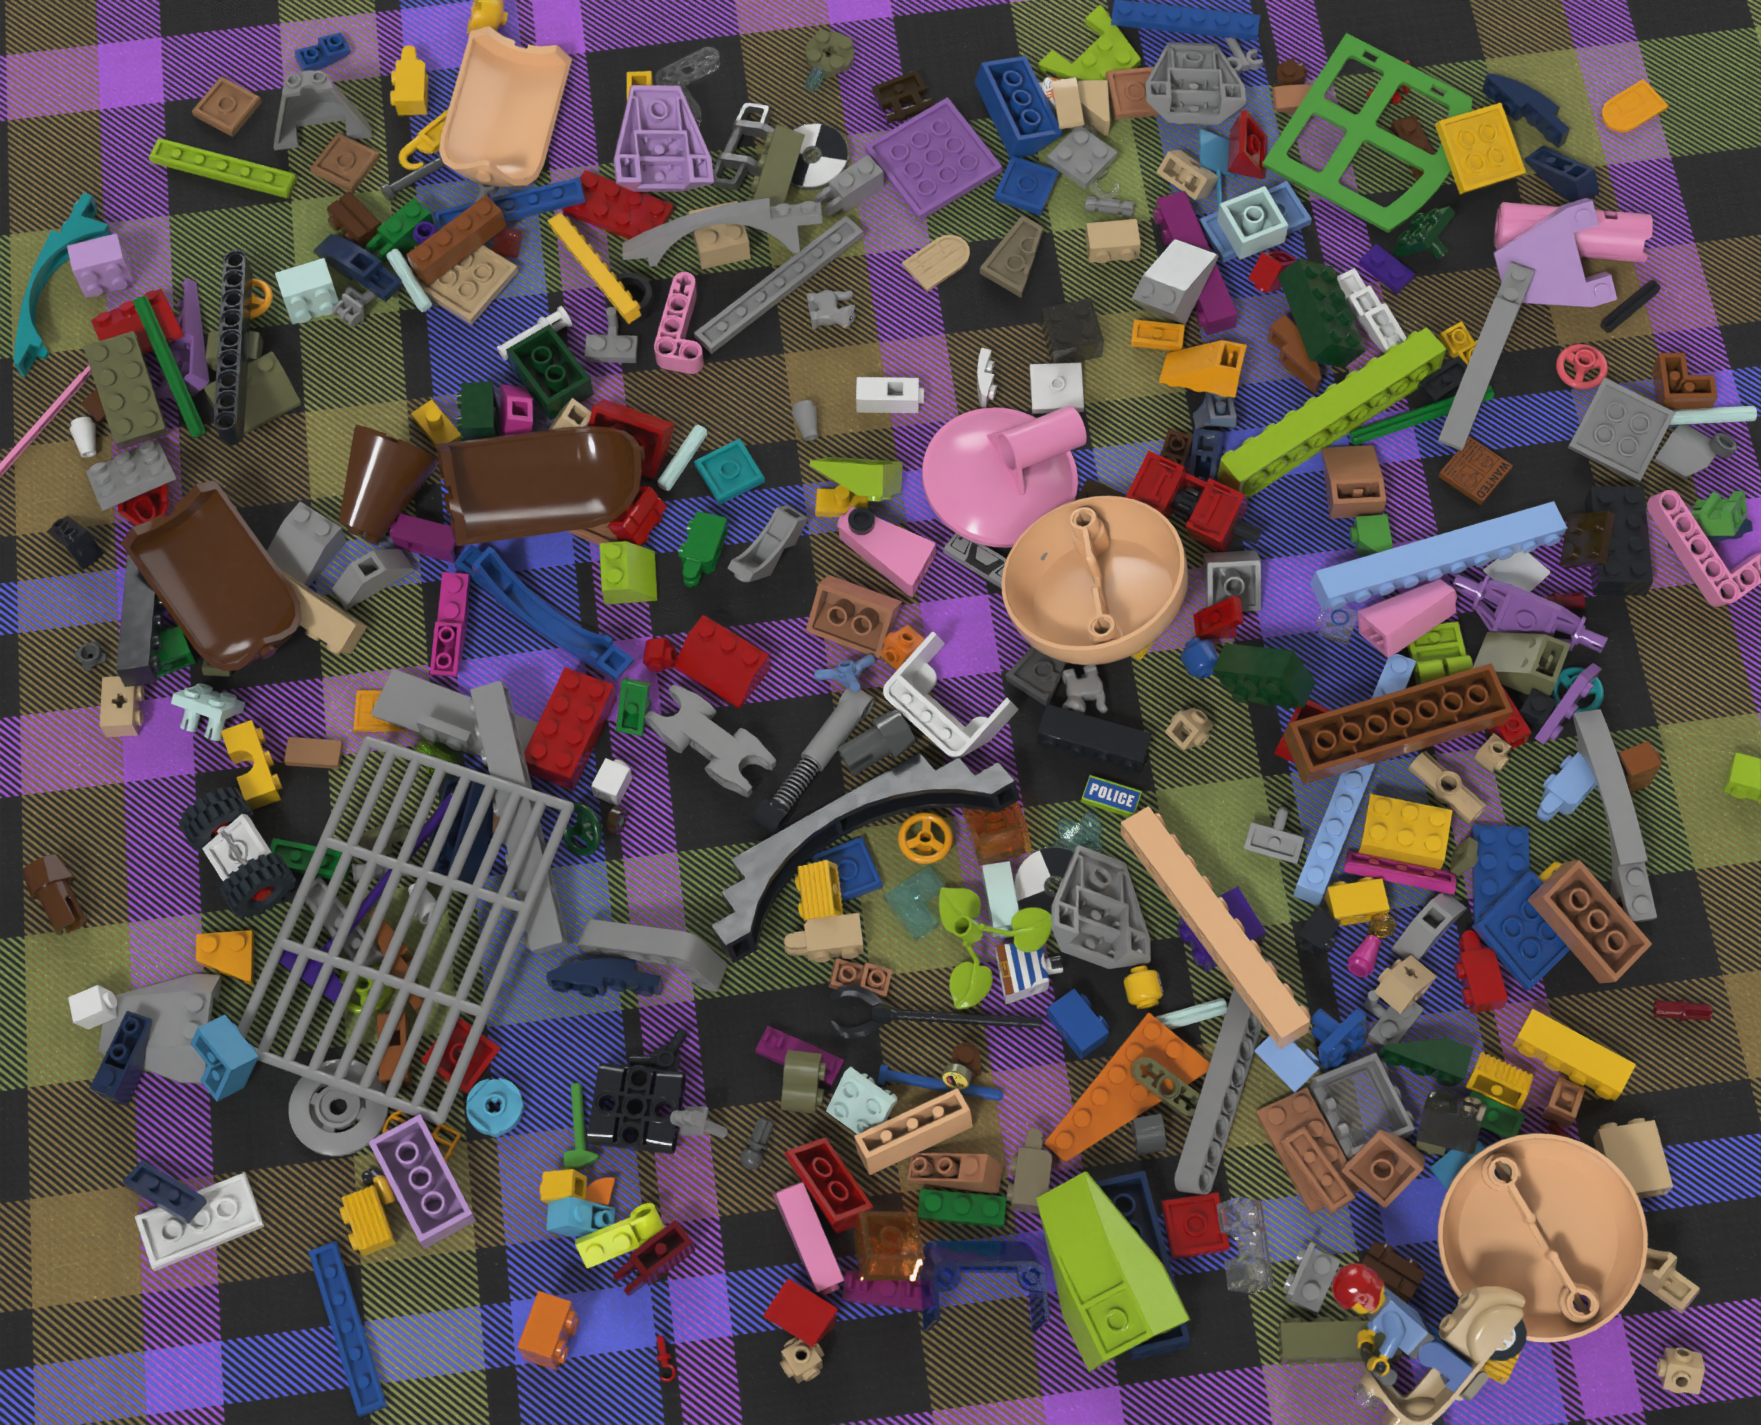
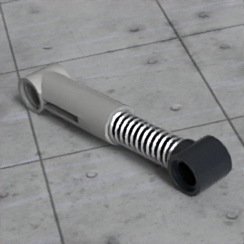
[752,686,875,835]

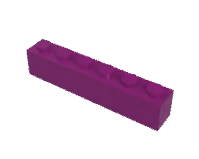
[1152,191,1238,336]

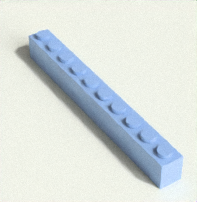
[1310,501,1567,611]
[1293,654,1416,906]

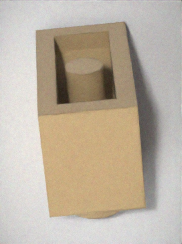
[1078,80,1110,136]

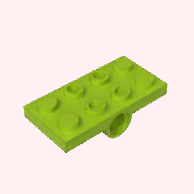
[1407,622,1474,685]

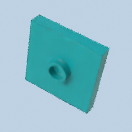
[694,438,765,505]

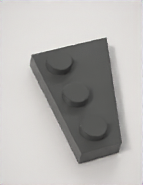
[1005,647,1067,706]

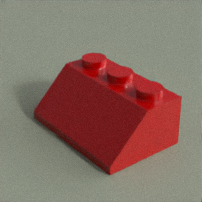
[91,288,184,354]
[588,399,675,479]
[674,615,771,709]
[785,1137,873,1234]

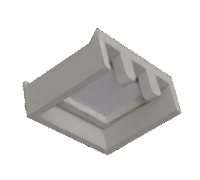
[1309,1053,1415,1161]

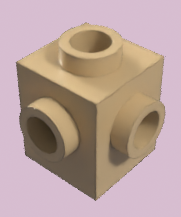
[1165,708,1213,750]
[780,1337,824,1383]
[1656,1347,1705,1395]

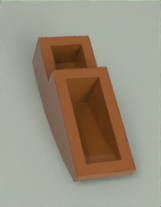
[1267,314,1322,394]

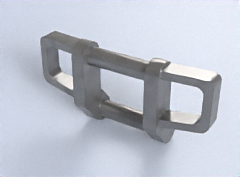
[713,103,774,190]

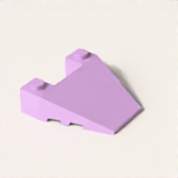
[1493,198,1617,307]

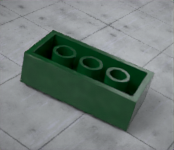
[1278,258,1366,368]

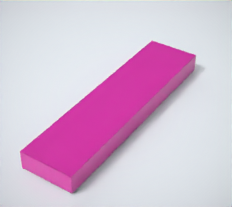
[1344,851,1456,895]

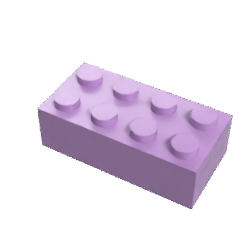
[369,1114,476,1249]

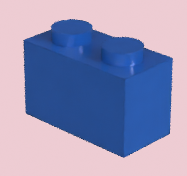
[1046,989,1109,1060]

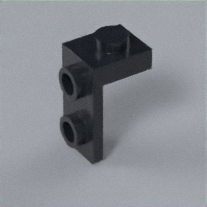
[47,516,104,570]

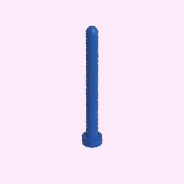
[878,1064,1003,1101]

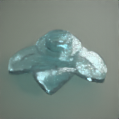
[1052,812,1102,853]

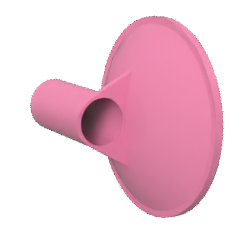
[922,406,1087,548]

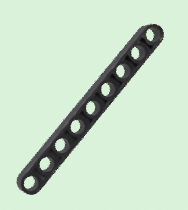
[214,250,253,446]

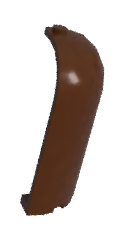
[437,426,645,546]
[121,480,302,671]

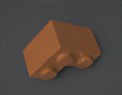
[1652,353,1717,410]

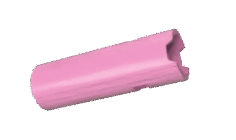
[1494,202,1653,263]

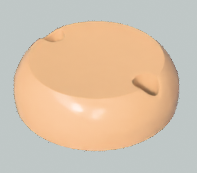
[1001,496,1188,665]
[1437,1133,1648,1342]

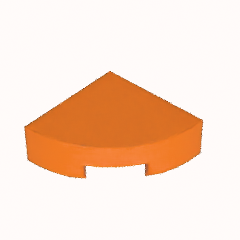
[586,1177,616,1207]

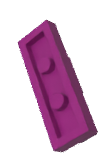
[755,1026,844,1087]
[842,1270,933,1312]

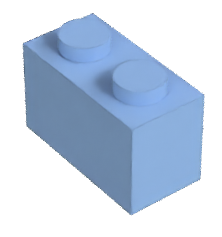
[1254,1036,1319,1093]

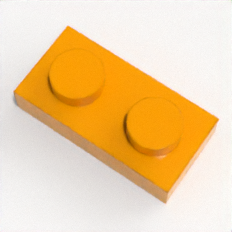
[1131,319,1185,351]

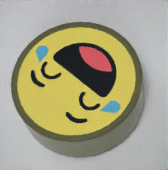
[941,1064,972,1090]

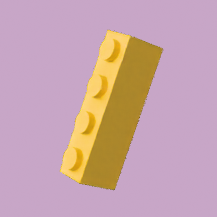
[1513,1009,1636,1101]

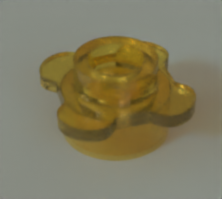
[1367,913,1397,938]

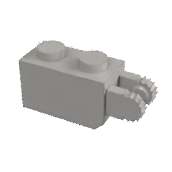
[814,155,884,215]

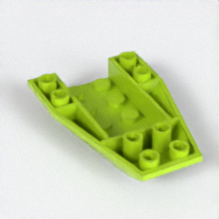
[1036,1171,1190,1372]

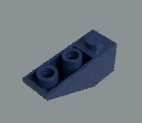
[90,1011,152,1107]

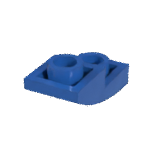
[294,32,350,71]

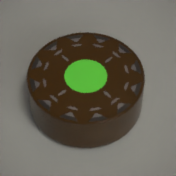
[606,806,627,835]

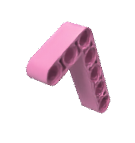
[1647,490,1761,607]

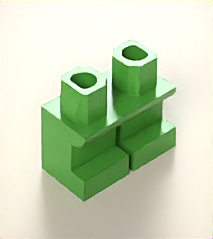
[1690,491,1748,536]

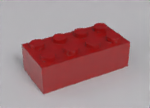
[524,667,617,790]

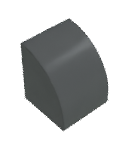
[1131,1114,1166,1156]

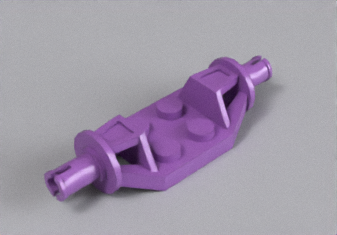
[1452,574,1608,653]

